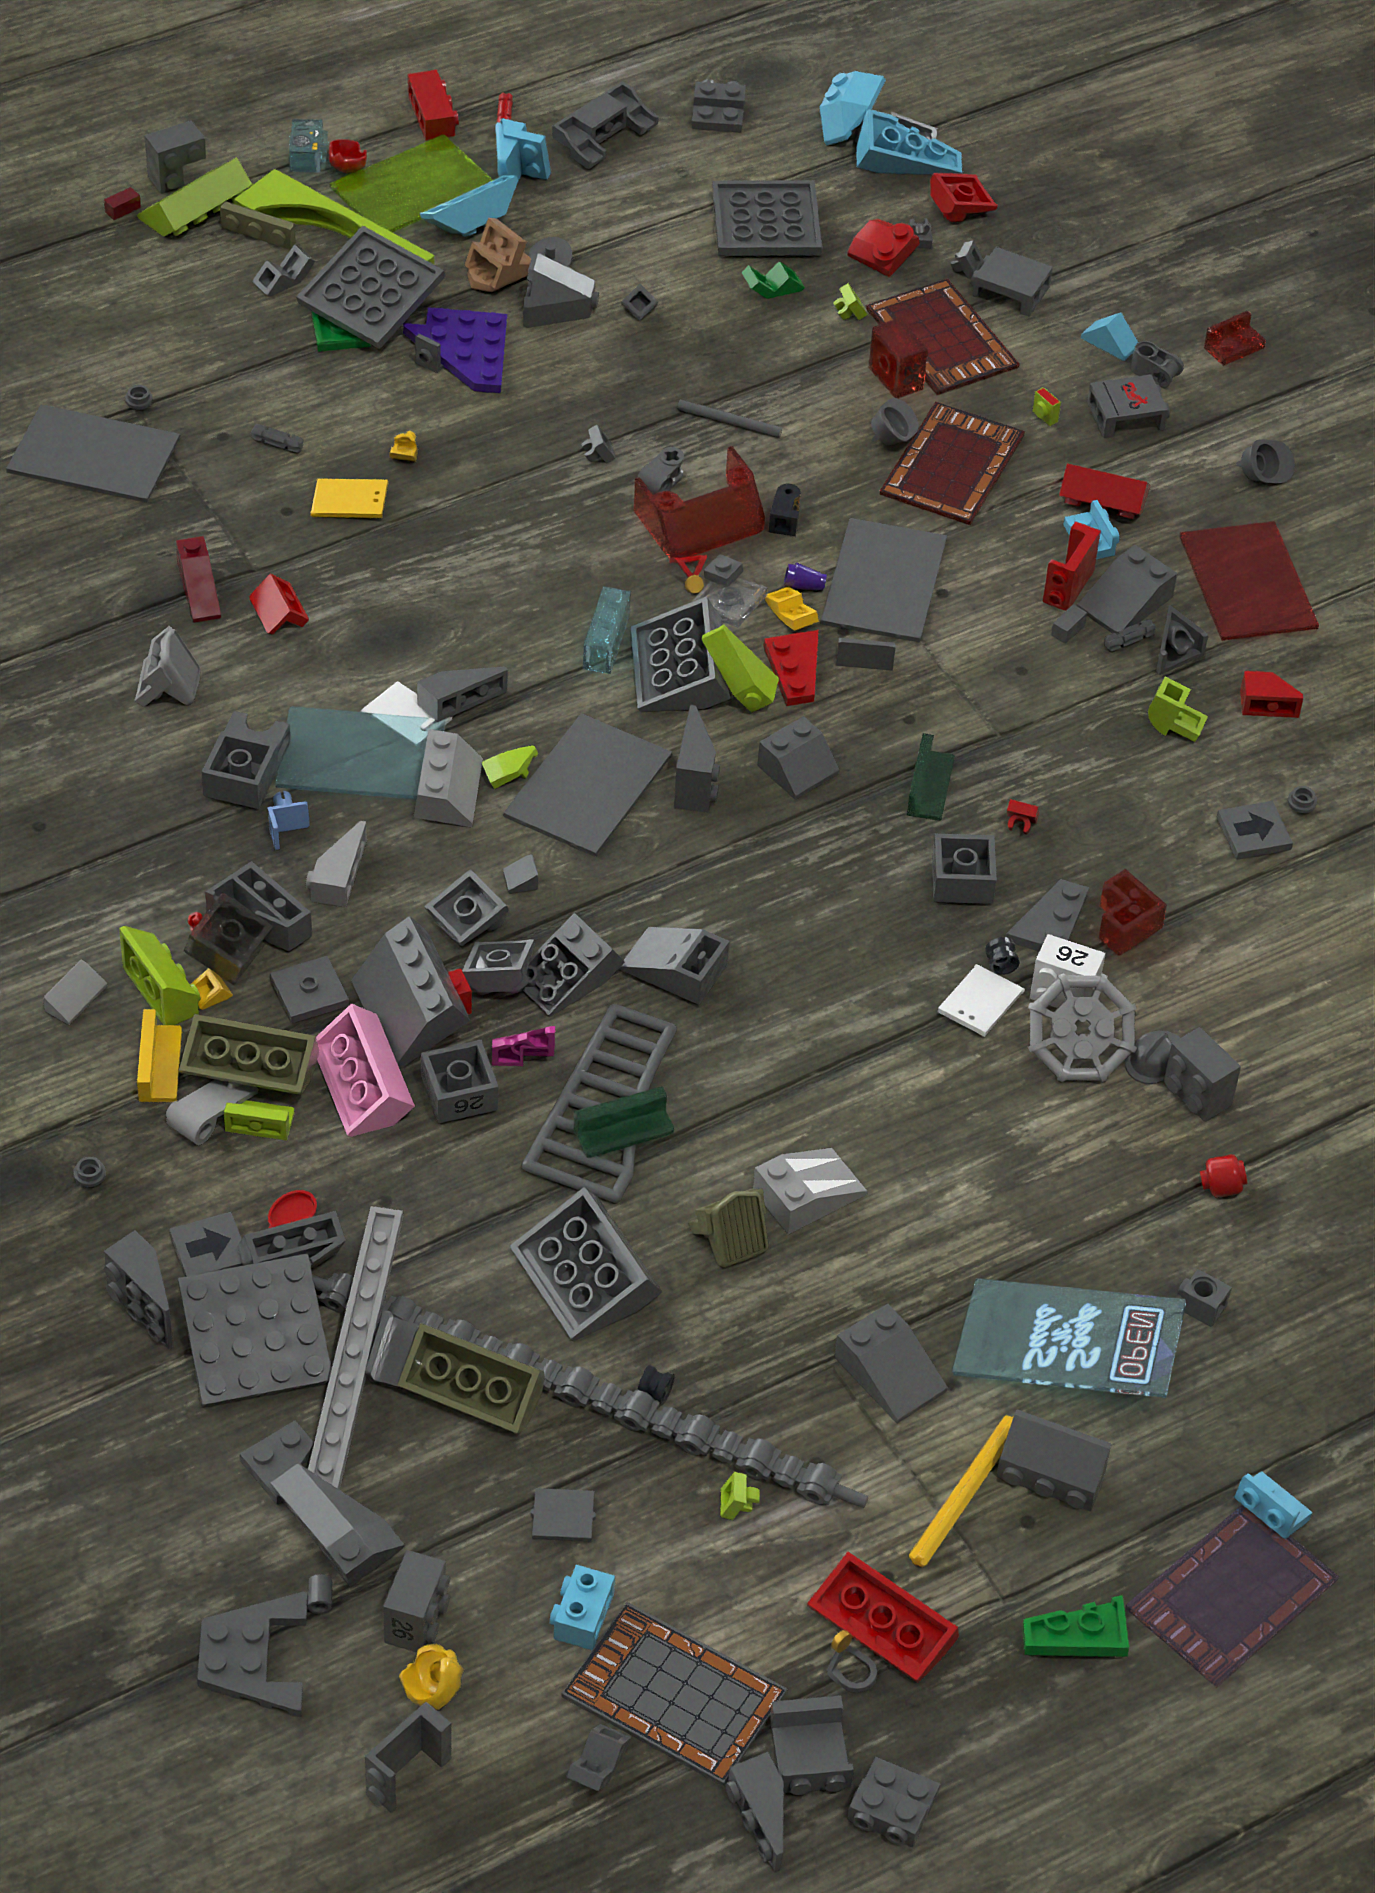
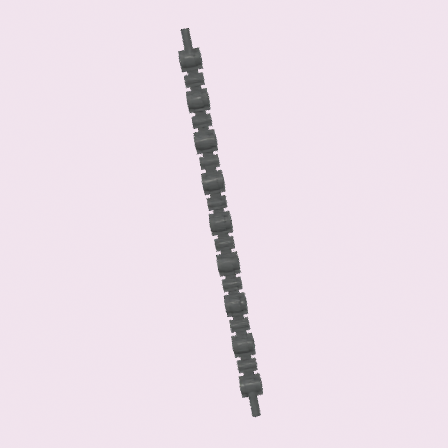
[312,1273,869,1508]

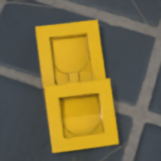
[764,587,819,631]

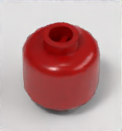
[1200,1154,1248,1198]

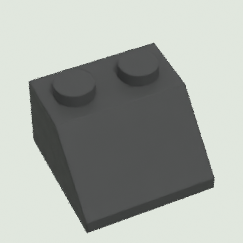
[757,716,839,799]

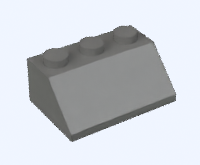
[414,729,483,828]

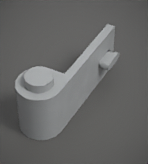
[166,1079,259,1145]

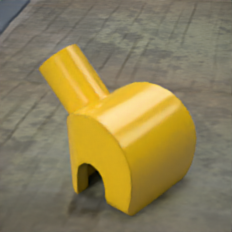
[389,431,418,462]

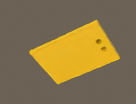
[310,478,388,518]

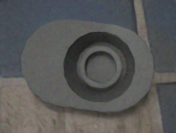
[871,398,918,446]
[1236,439,1295,483]
[1125,1030,1180,1084]

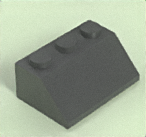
[997,1410,1112,1512]

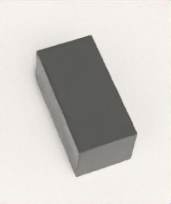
[1051,604,1087,644]

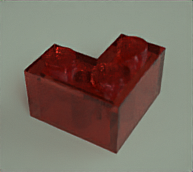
[1098,869,1167,956]

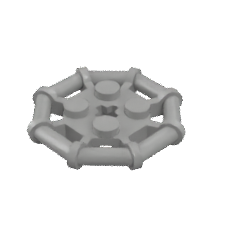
[1028,973,1137,1083]

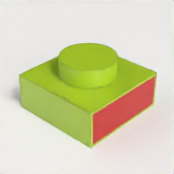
[1033,387,1061,426]

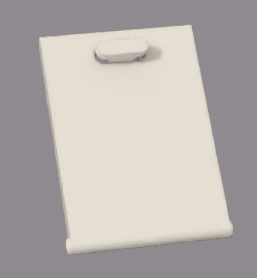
[361,681,452,748]
[938,964,1025,1037]

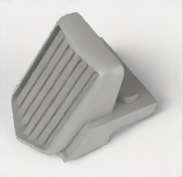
[135,626,200,707]

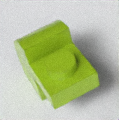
[1148,676,1208,742]

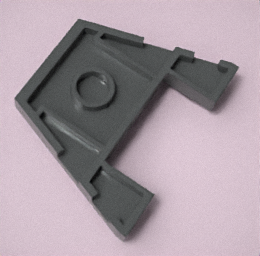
[197,1592,308,1717]

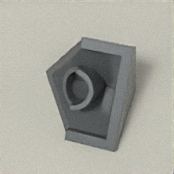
[1156,604,1208,675]

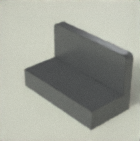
[836,638,896,671]
[365,1311,419,1389]

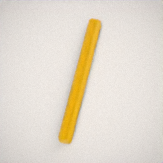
[909,1415,1013,1567]

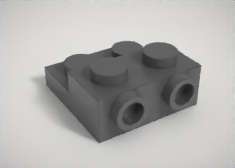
[691,79,746,133]
[847,1757,941,1848]

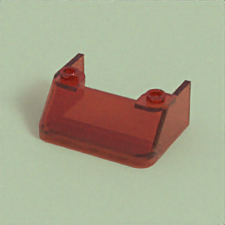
[634,446,765,558]

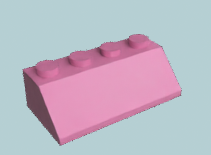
[316,1004,415,1137]

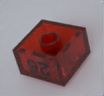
[868,318,929,399]

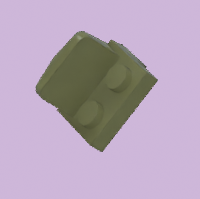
[688,1189,769,1267]

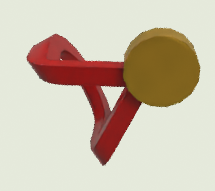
[669,555,707,594]

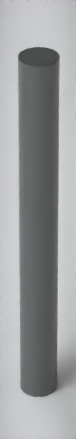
[677,399,782,438]

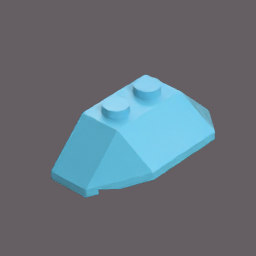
[820,71,886,146]
[420,175,518,237]

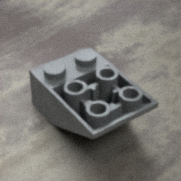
[523,913,625,1017]
[619,927,730,1005]
[104,1230,173,1349]

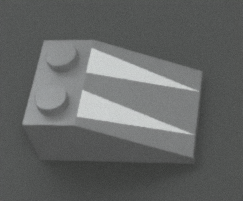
[753,1148,867,1234]

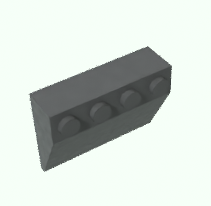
[631,596,730,712]
[351,916,470,1069]
[510,1187,663,1341]

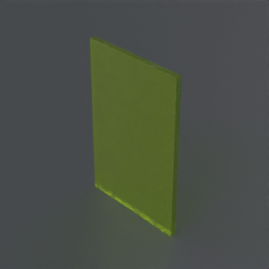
[330,134,493,232]

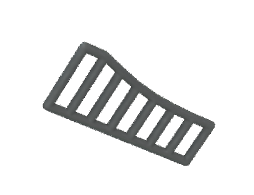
[522,1004,677,1203]

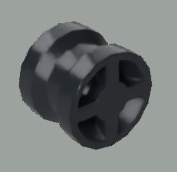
[985,937,1020,975]
[637,1365,675,1405]

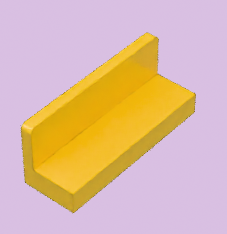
[137,1009,182,1102]

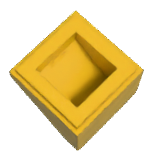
[191,968,233,1010]

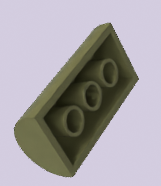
[397,1323,545,1433]

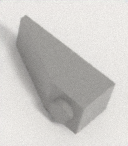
[306,821,367,907]

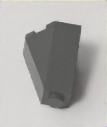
[523,252,599,328]

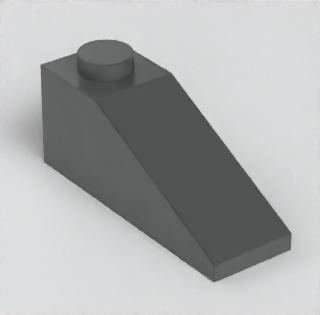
[417,666,508,722]

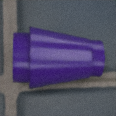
[784,562,827,591]

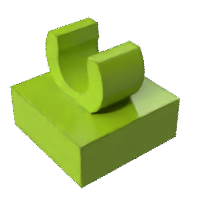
[833,283,868,320]
[721,1472,760,1520]

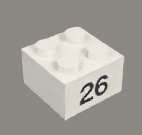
[1029,934,1106,1008]

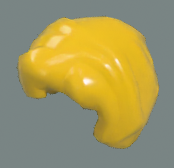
[399,1644,464,1710]

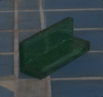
[907,733,955,821]
[573,1086,674,1158]

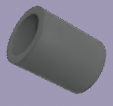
[308,1574,333,1614]

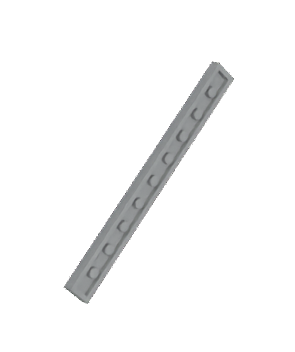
[308,1206,403,1490]

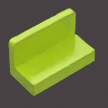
[224,1100,294,1141]

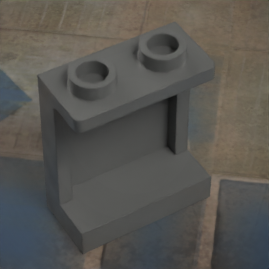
[971,247,1053,317]

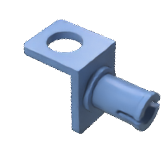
[267,791,310,850]

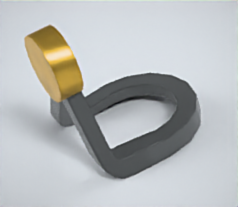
[827,1630,878,1693]

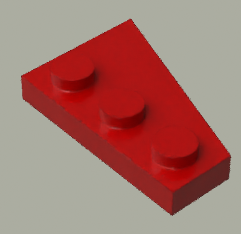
[764,630,819,706]

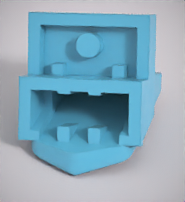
[495,118,551,180]

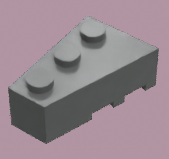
[205,861,312,951]
[237,1211,346,1270]

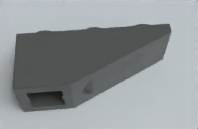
[725,1752,783,1872]

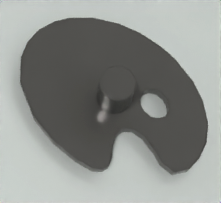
[528,237,572,268]

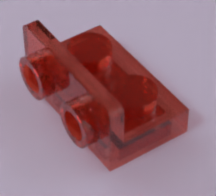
[1204,311,1266,366]

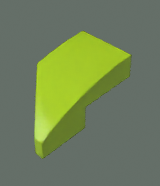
[481,746,538,789]

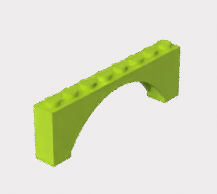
[234,169,434,264]

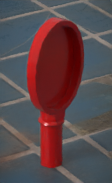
[268,1190,317,1228]

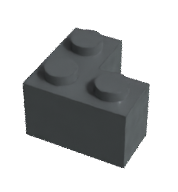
[145,120,206,194]

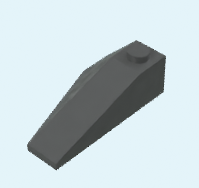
[270,1463,405,1587]

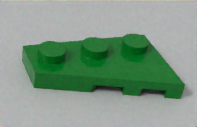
[1022,1595,1129,1657]

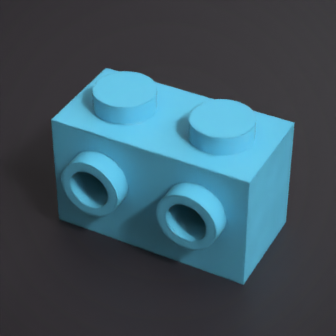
[550,1565,615,1650]

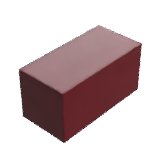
[104,187,141,220]

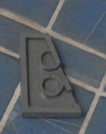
[1006,879,1089,952]

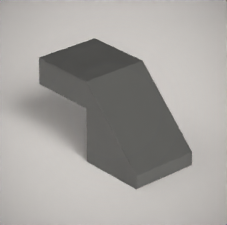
[252,244,316,297]
[566,1724,632,1791]

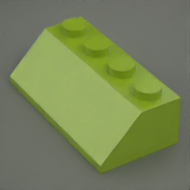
[137,157,252,237]

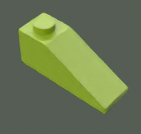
[702,625,779,713]

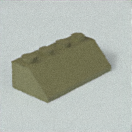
[179,1014,319,1095]

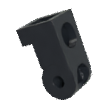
[768,483,801,537]

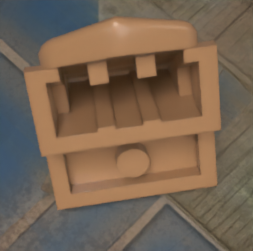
[465,218,531,292]

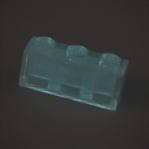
[583,586,631,674]

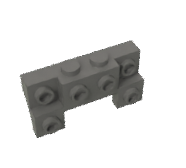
[552,81,659,169]

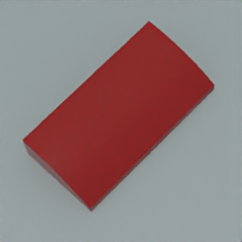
[807,1552,960,1683]

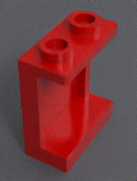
[1043,521,1101,611]

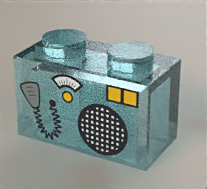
[289,119,328,173]

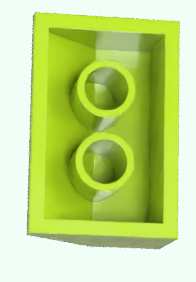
[119,926,201,1025]

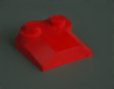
[930,173,998,222]
[847,219,920,278]

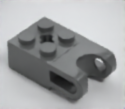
[202,711,291,809]

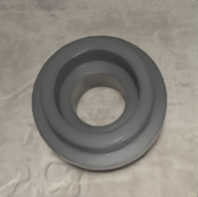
[125,385,153,410]
[1288,786,1317,813]
[74,1157,106,1187]

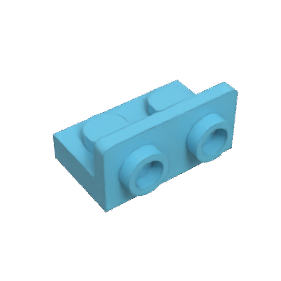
[1063,500,1119,559]
[1234,1471,1313,1539]

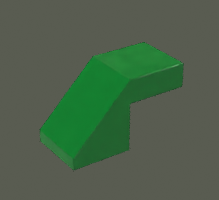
[742,261,805,299]

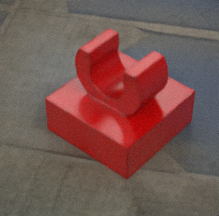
[1007,799,1040,834]

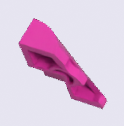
[492,1026,555,1066]

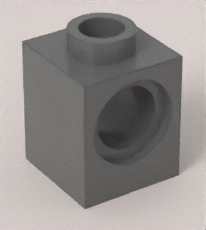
[1177,1269,1232,1327]

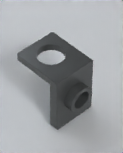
[415,334,444,373]

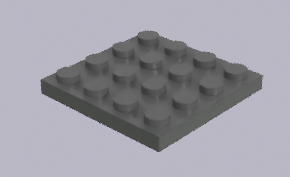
[712,180,822,256]
[296,226,446,349]
[178,1254,332,1408]

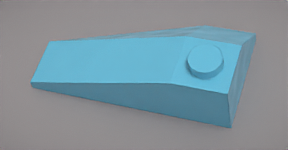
[856,109,962,175]

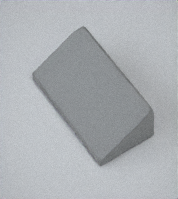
[43,960,108,1025]

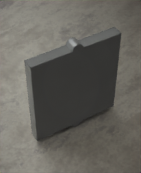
[530,1488,596,1542]

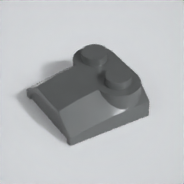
[424,869,509,946]
[462,939,535,995]

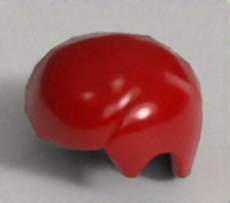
[328,139,367,173]

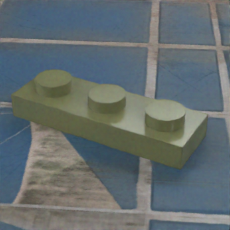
[220,201,296,250]

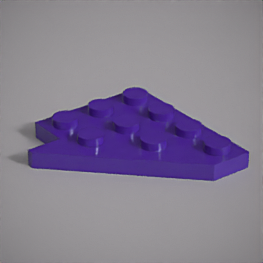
[403,307,507,393]

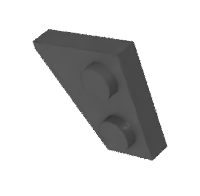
[240,1420,314,1505]

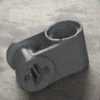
[1131,341,1184,388]
[636,447,684,498]

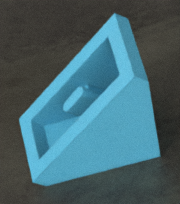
[1081,312,1138,361]

